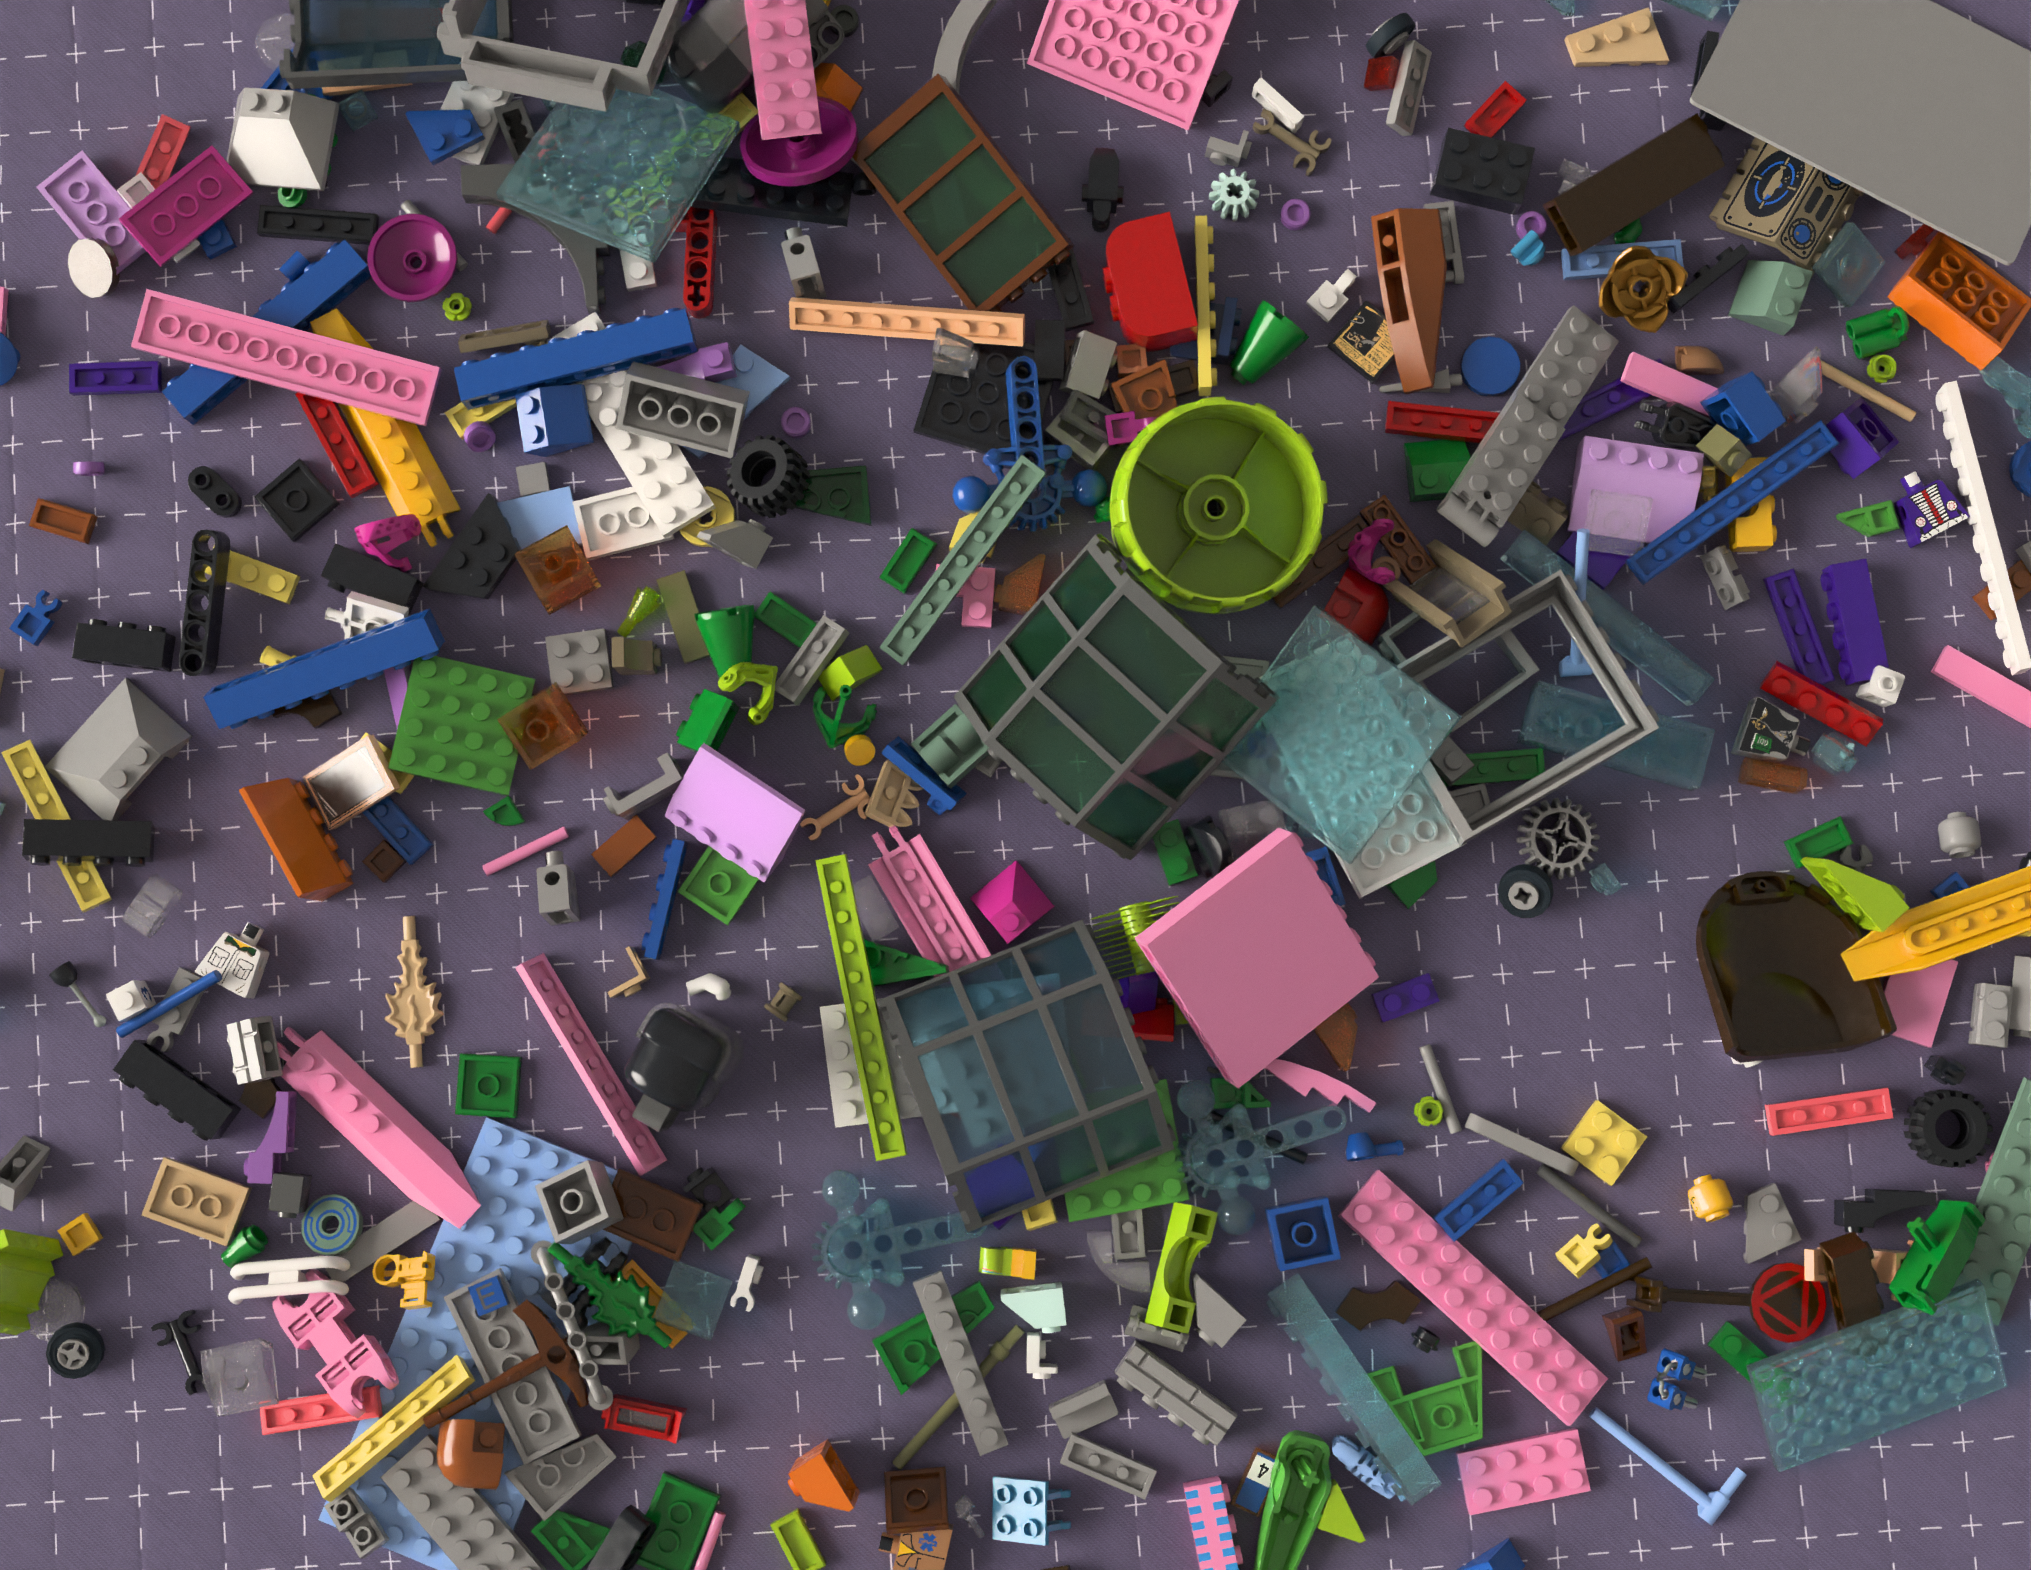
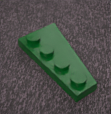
[872,1280,995,1395]

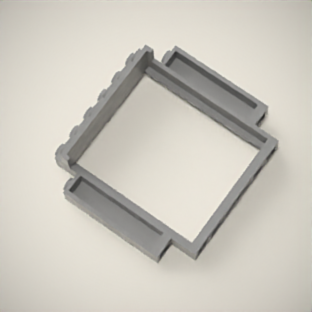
[437,0,690,112]

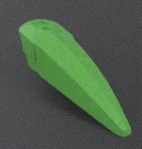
[1253,1430,1332,1570]

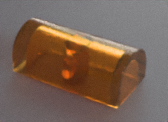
[1738,757,1808,794]

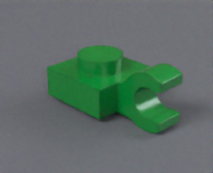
[693,1198,746,1250]

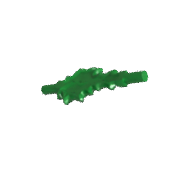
[547,1241,673,1349]

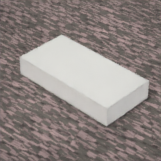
[1252,78,1304,134]

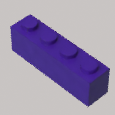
[1820,559,1889,686]

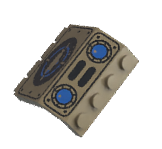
[1709,137,1864,280]

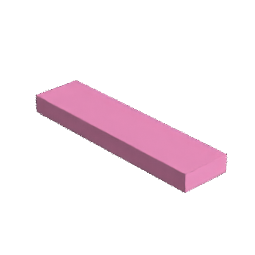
[1620,352,1718,419]
[1931,645,2031,728]

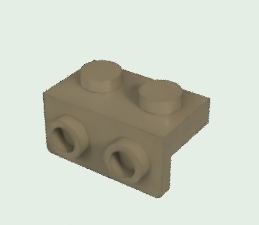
[1507,481,1569,547]

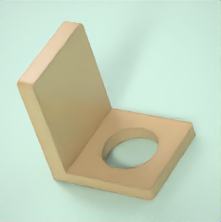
[607,946,650,998]

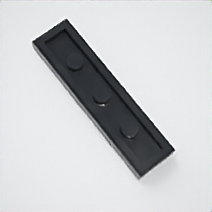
[257,205,379,245]

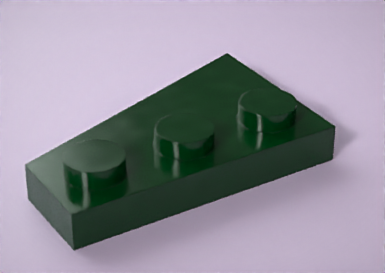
[795,465,872,526]

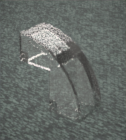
[1086,1230,1150,1293]

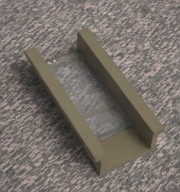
[1380,539,1512,648]

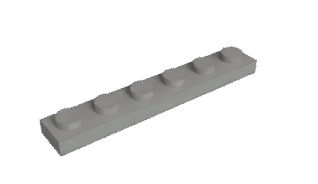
[913,1270,1009,1456]

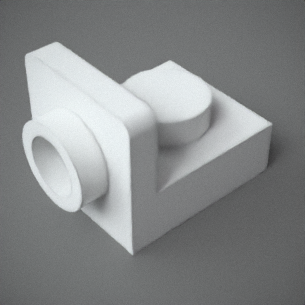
[1856,665,1905,707]
[1026,1332,1058,1379]

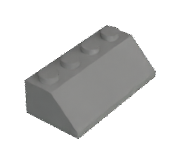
[616,361,750,458]

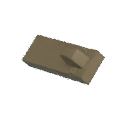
[458,319,551,353]

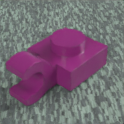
[1105,411,1157,446]

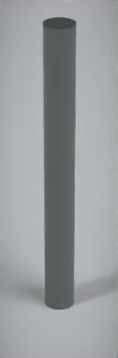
[1536,1164,1642,1248]

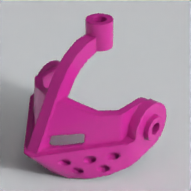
[354,514,421,572]
[1348,519,1395,585]

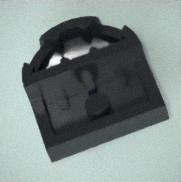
[1184,816,1234,879]

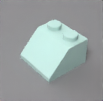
[1000,1282,1067,1333]

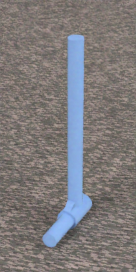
[1559,528,1594,677]
[1589,1407,1747,1526]

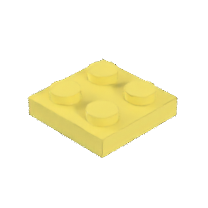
[1560,1100,1647,1186]

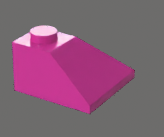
[970,860,1055,945]

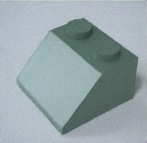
[1728,260,1813,336]

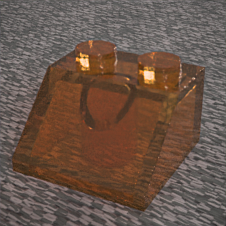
[514,525,601,615]
[497,682,589,770]

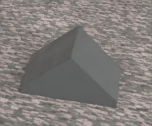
[494,99,542,163]

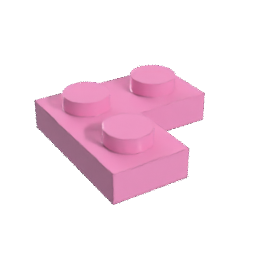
[936,564,996,629]

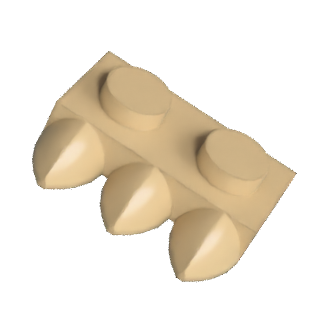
[864,760,923,827]

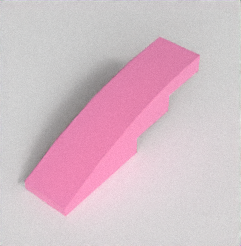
[1265,1059,1376,1113]

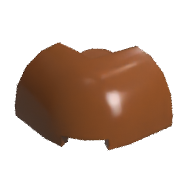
[437,1419,505,1490]

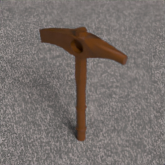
[423,1299,589,1429]

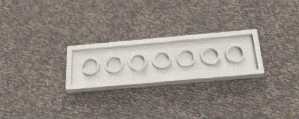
[547,311,716,539]

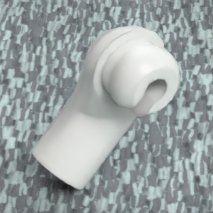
[686,973,731,1001]

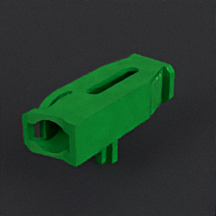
[1889,1200,1985,1315]

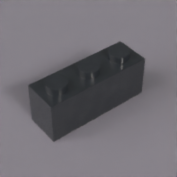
[321,543,424,615]
[72,619,176,672]

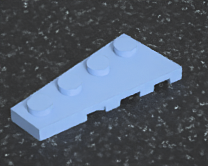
[678,344,790,459]

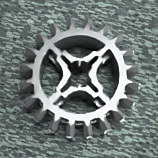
[1516,798,1600,880]

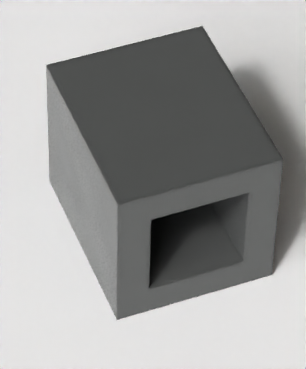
[268,1172,312,1218]

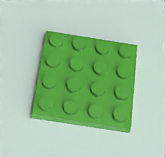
[388,656,535,796]
[1050,1079,1190,1222]

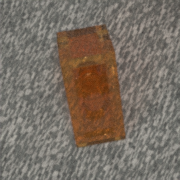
[994,554,1046,616]
[1313,1003,1358,1072]

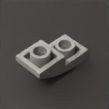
[324,1487,390,1559]

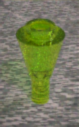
[617,586,662,638]

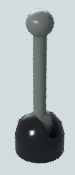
[49,961,106,1027]

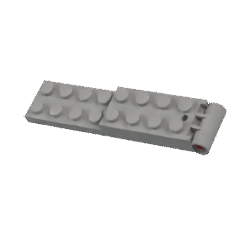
[1437,305,1619,547]

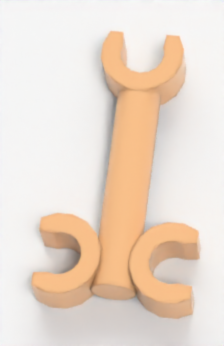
[800,774,870,841]

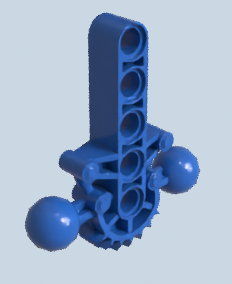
[952,356,1108,532]

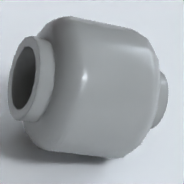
[1938,812,1981,858]

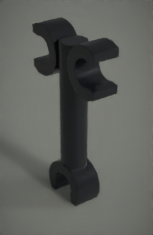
[151,1310,212,1395]

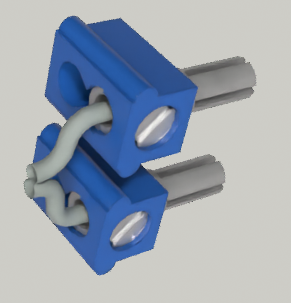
[1647,1348,1707,1410]

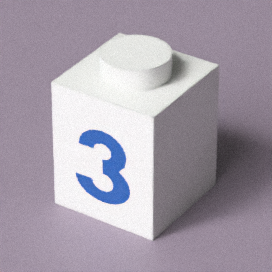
[106,980,156,1022]

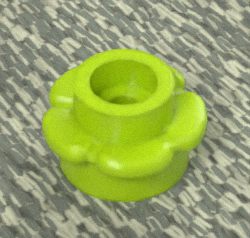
[442,293,472,321]
[1867,354,1897,383]
[1414,1096,1443,1126]

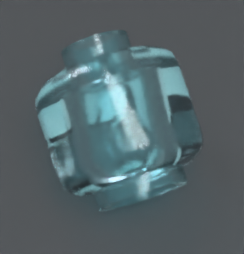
[1810,731,1859,776]

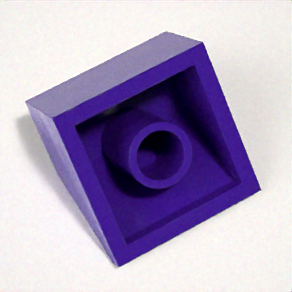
[1826,397,1899,479]

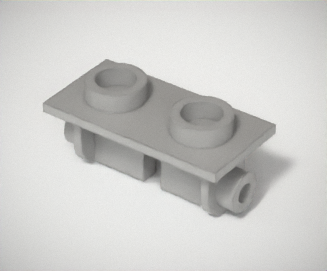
[1700,545,1750,610]
[1124,1304,1190,1352]

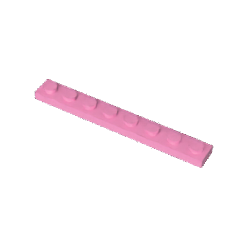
[516,953,667,1176]

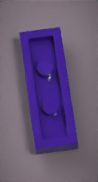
[69,361,162,396]

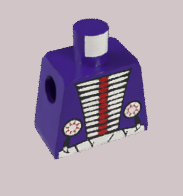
[1894,471,1970,548]

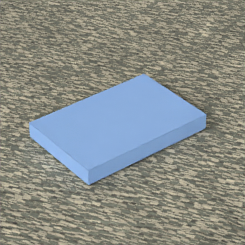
[497,486,583,561]

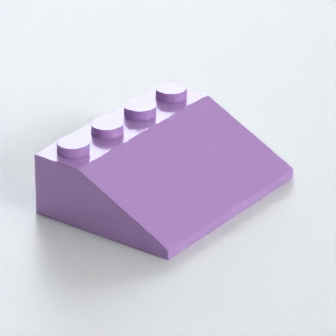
[1567,436,1704,544]
[665,743,805,883]

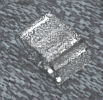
[122,874,183,938]

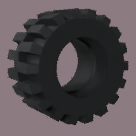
[727,435,810,518]
[1904,1090,1993,1168]

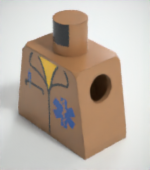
[878,1523,954,1570]

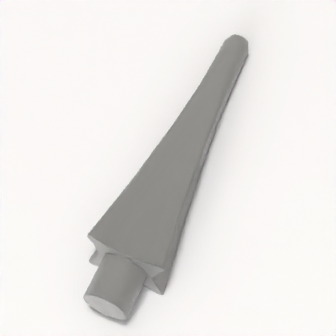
[1379,368,1462,393]

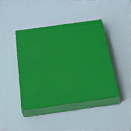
[455,1053,522,1118]

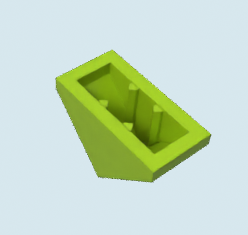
[818,645,883,702]
[1317,1479,1366,1543]

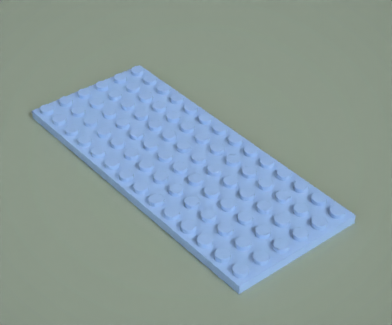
[318,1117,632,1570]

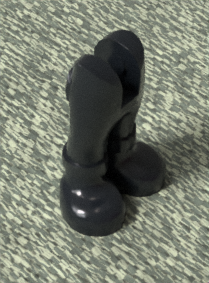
[539,1237,629,1331]

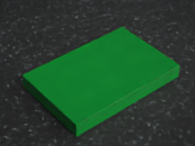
[636,1471,721,1570]

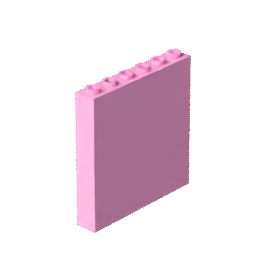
[1135,828,1379,1088]

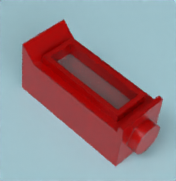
[601,1394,687,1444]

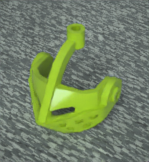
[718,662,778,725]

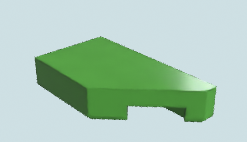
[1836,500,1900,537]

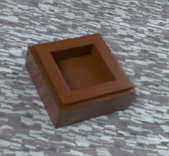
[362,840,407,883]

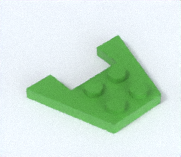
[1364,1341,1483,1456]

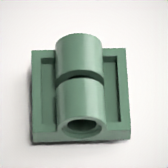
[911,704,989,789]

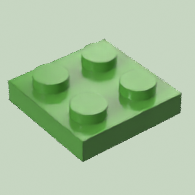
[678,846,760,926]

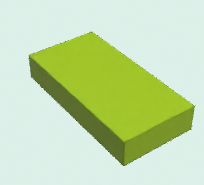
[770,1508,827,1570]

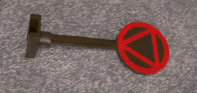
[1626,1262,1826,1343]

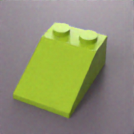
[1800,857,1910,932]

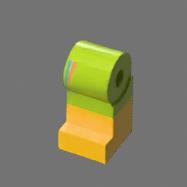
[978,1246,1036,1280]

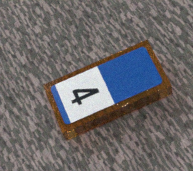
[1230,1446,1276,1517]

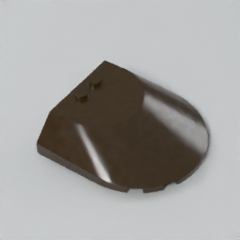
[1696,871,1897,1063]

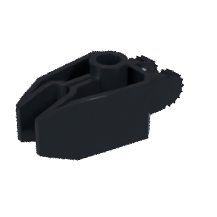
[1081,148,1124,233]
[1634,402,1716,448]

